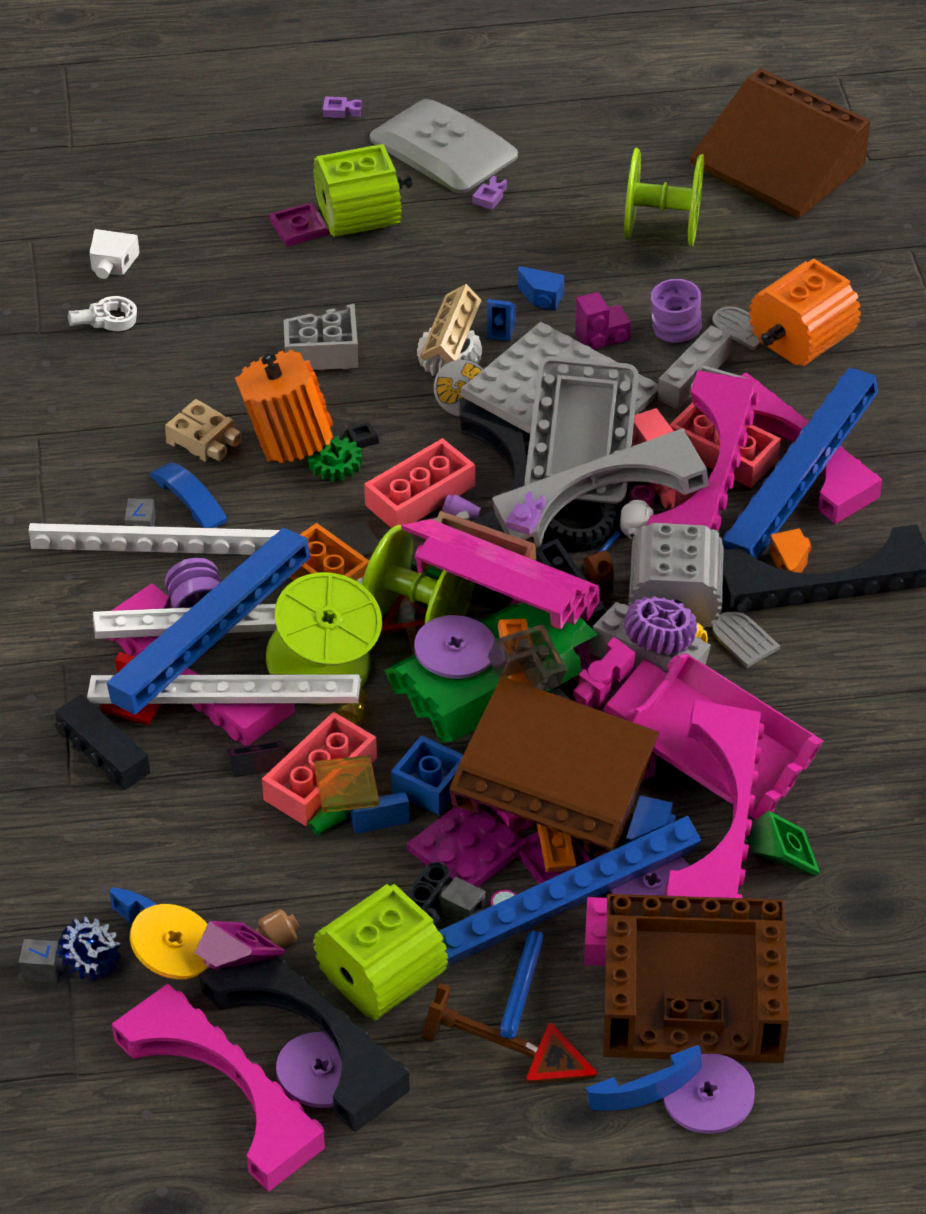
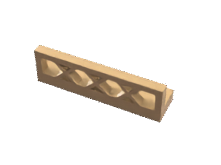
[420,284,481,363]

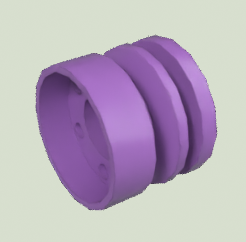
[651,279,702,343]
[165,558,221,608]

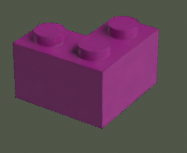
[575,292,631,350]

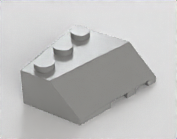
[283,304,358,371]

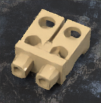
[165,399,242,462]

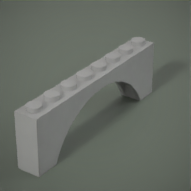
[492,428,709,548]

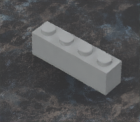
[658,325,732,409]

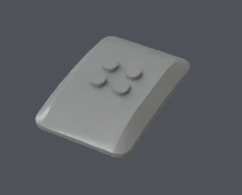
[370,99,518,193]
[525,356,639,504]

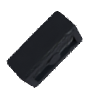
[228,741,286,777]

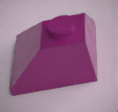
[195,921,285,969]

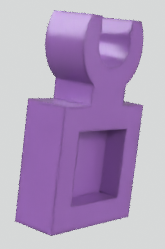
[323,97,362,118]
[472,176,507,210]
[506,491,546,535]

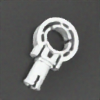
[68,296,137,331]

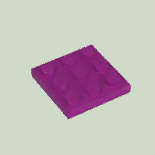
[407,807,527,887]

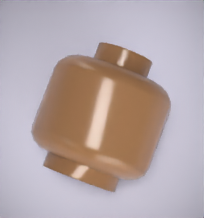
[254,909,300,949]

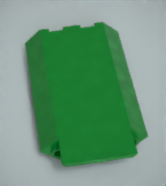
[384,602,598,742]

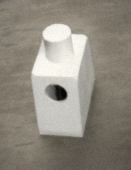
[90,229,139,279]

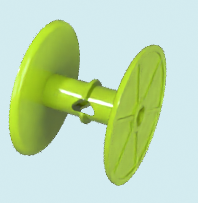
[624,147,704,247]
[362,525,476,624]
[266,572,382,705]

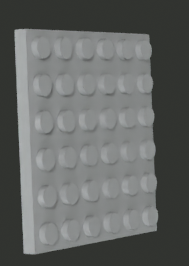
[460,322,658,433]

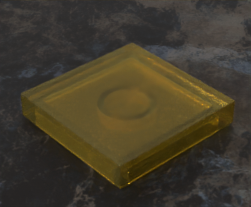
[314,755,379,812]

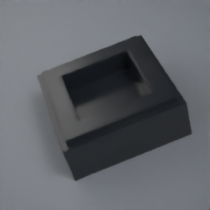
[346,421,379,449]

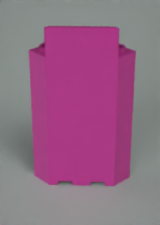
[401,519,600,630]
[603,653,824,820]

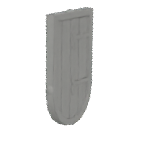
[712,306,762,351]
[712,611,780,668]

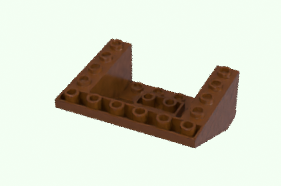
[690,68,870,218]
[449,676,659,858]
[603,894,789,1063]

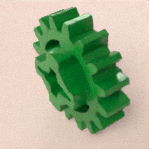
[308,436,362,482]

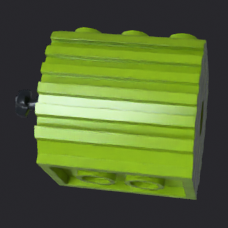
[314,144,413,237]
[313,884,448,1021]

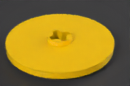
[130,904,209,979]

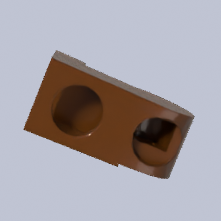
[584,550,614,598]

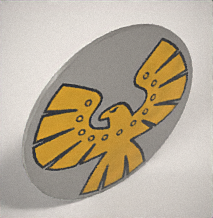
[434,360,483,416]

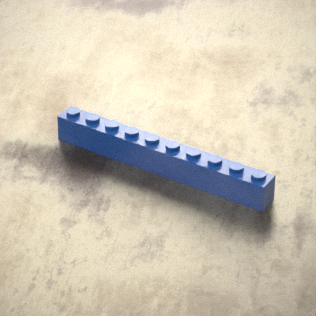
[723,367,878,560]
[106,528,310,715]
[439,816,701,967]

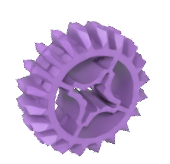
[624,596,697,655]

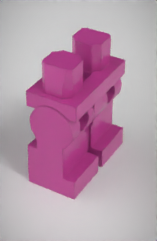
[573,637,635,711]

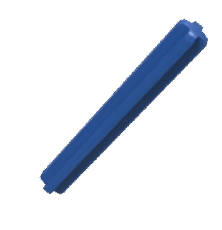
[500,930,543,1039]

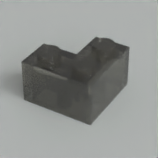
[487,624,568,691]

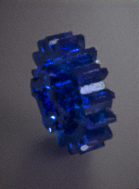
[57,917,121,981]

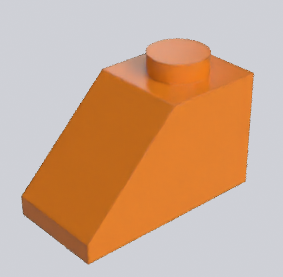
[769,528,811,573]

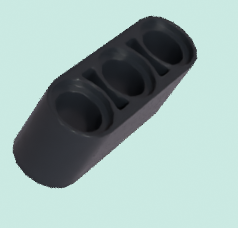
[406,862,449,911]

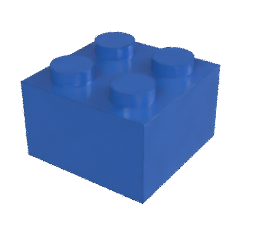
[391,735,463,815]

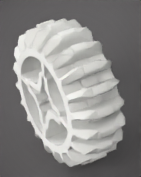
[417,328,482,376]

